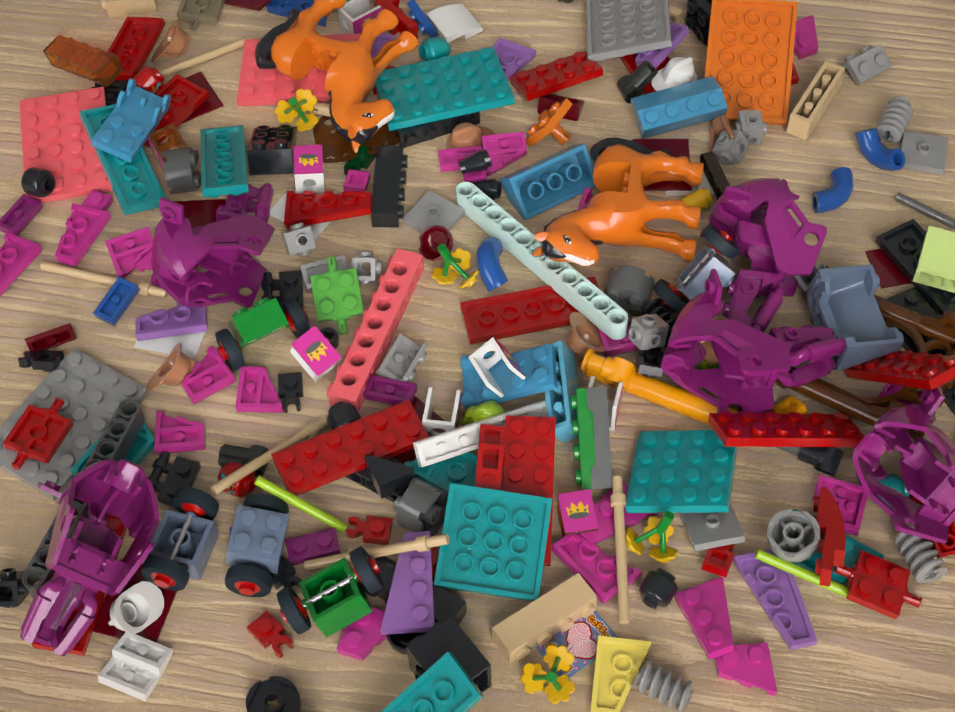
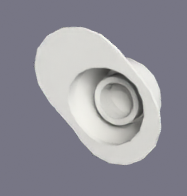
[651,57,697,91]
[108,581,164,634]

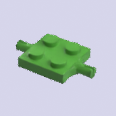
[310,256,364,335]

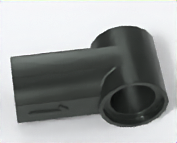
[617,60,658,103]
[218,444,269,478]

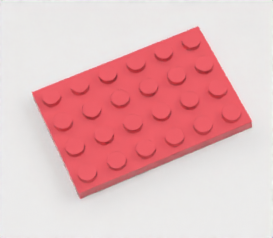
[237,33,361,107]
[19,86,113,203]

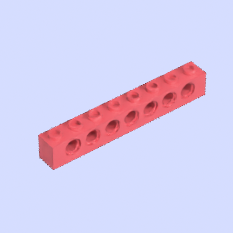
[327,248,424,413]

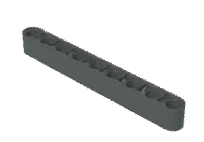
[22,398,145,598]

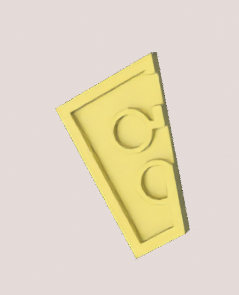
[590,635,652,712]

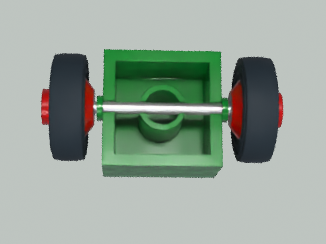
[215,297,310,371]
[277,546,384,638]

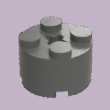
[163,147,202,194]
[604,265,655,317]
[393,478,448,537]

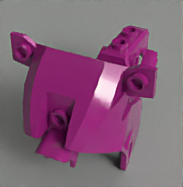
[700,178,827,332]
[150,183,275,308]
[661,269,846,413]
[853,386,955,544]
[20,459,159,656]

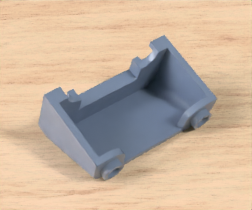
[807,264,904,370]

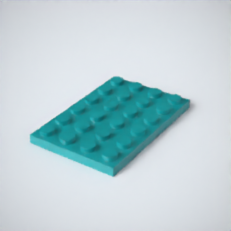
[375,47,515,131]

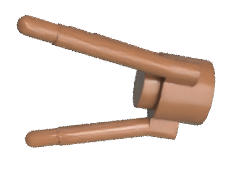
[709,115,745,158]

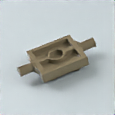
[177,0,225,31]

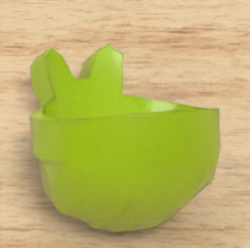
[459,400,505,426]

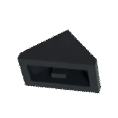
[364,455,415,499]

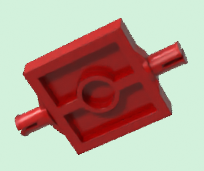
[3,397,73,470]
[834,550,922,619]

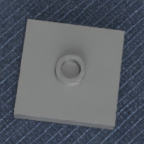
[901,130,948,175]
[403,190,465,233]
[680,503,745,551]

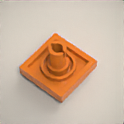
[526,98,573,147]

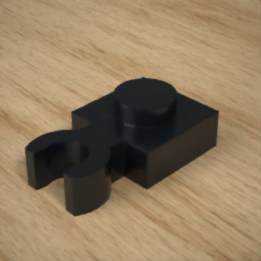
[18,350,65,372]
[278,372,304,413]
[269,556,302,590]

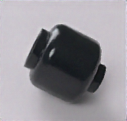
[21,167,56,198]
[326,402,362,430]
[639,568,678,609]

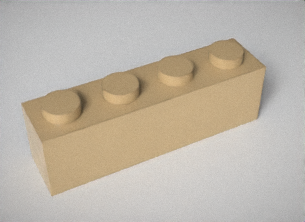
[786,60,845,140]
[491,573,597,663]

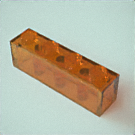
[43,35,123,87]

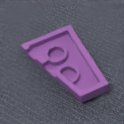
[635,22,689,68]
[135,303,208,341]

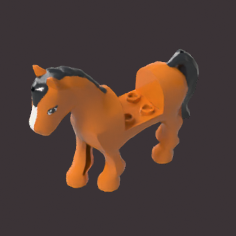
[255,0,419,153]
[532,137,704,267]

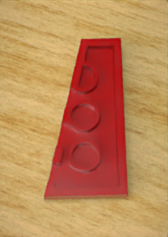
[284,191,373,229]

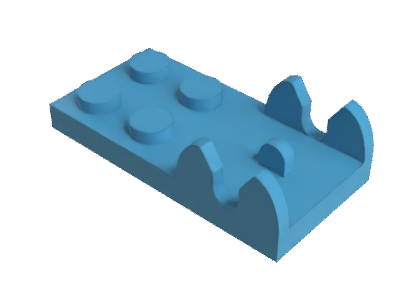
[91,78,171,163]
[460,343,557,409]

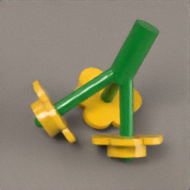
[274,89,319,132]
[431,244,479,289]
[625,511,679,563]
[520,644,575,704]

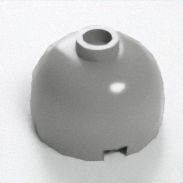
[767,509,820,562]

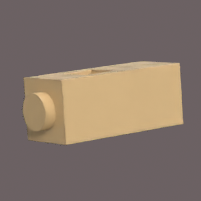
[101,0,157,18]

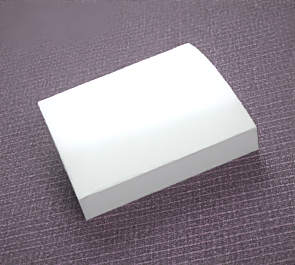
[426,4,483,43]
[98,632,173,702]

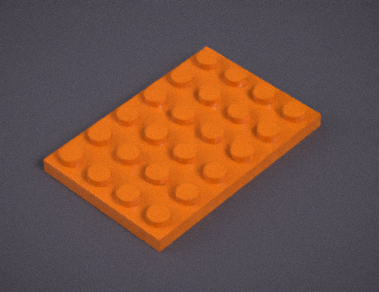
[705,0,798,126]

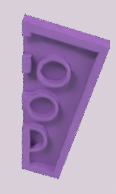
[380,531,435,635]
[732,549,817,650]

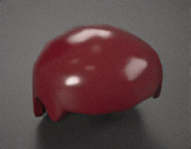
[419,225,453,261]

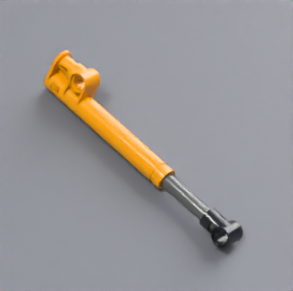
[581,348,844,476]

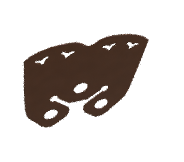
[313,116,399,163]

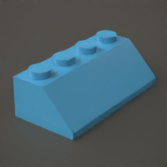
[630,76,728,139]
[500,144,596,220]

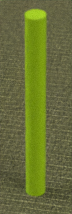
[254,475,348,533]
[754,549,849,597]

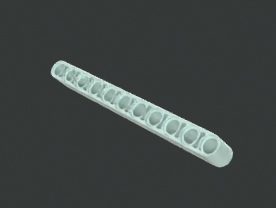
[456,182,628,340]

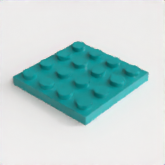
[625,430,737,513]
[434,483,552,602]

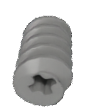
[876,96,913,143]
[895,525,948,584]
[632,659,694,712]

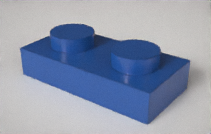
[407,0,438,38]
[93,277,140,326]

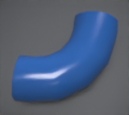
[855,128,905,171]
[812,167,853,214]
[477,237,508,292]

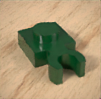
[344,145,376,175]

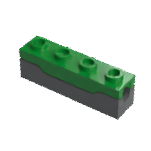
[570,387,613,490]

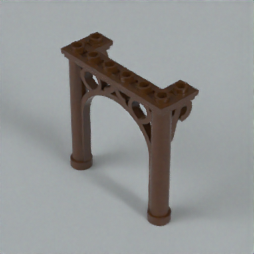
[776,295,955,442]

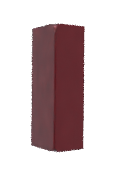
[537,94,584,121]
[25,323,77,353]

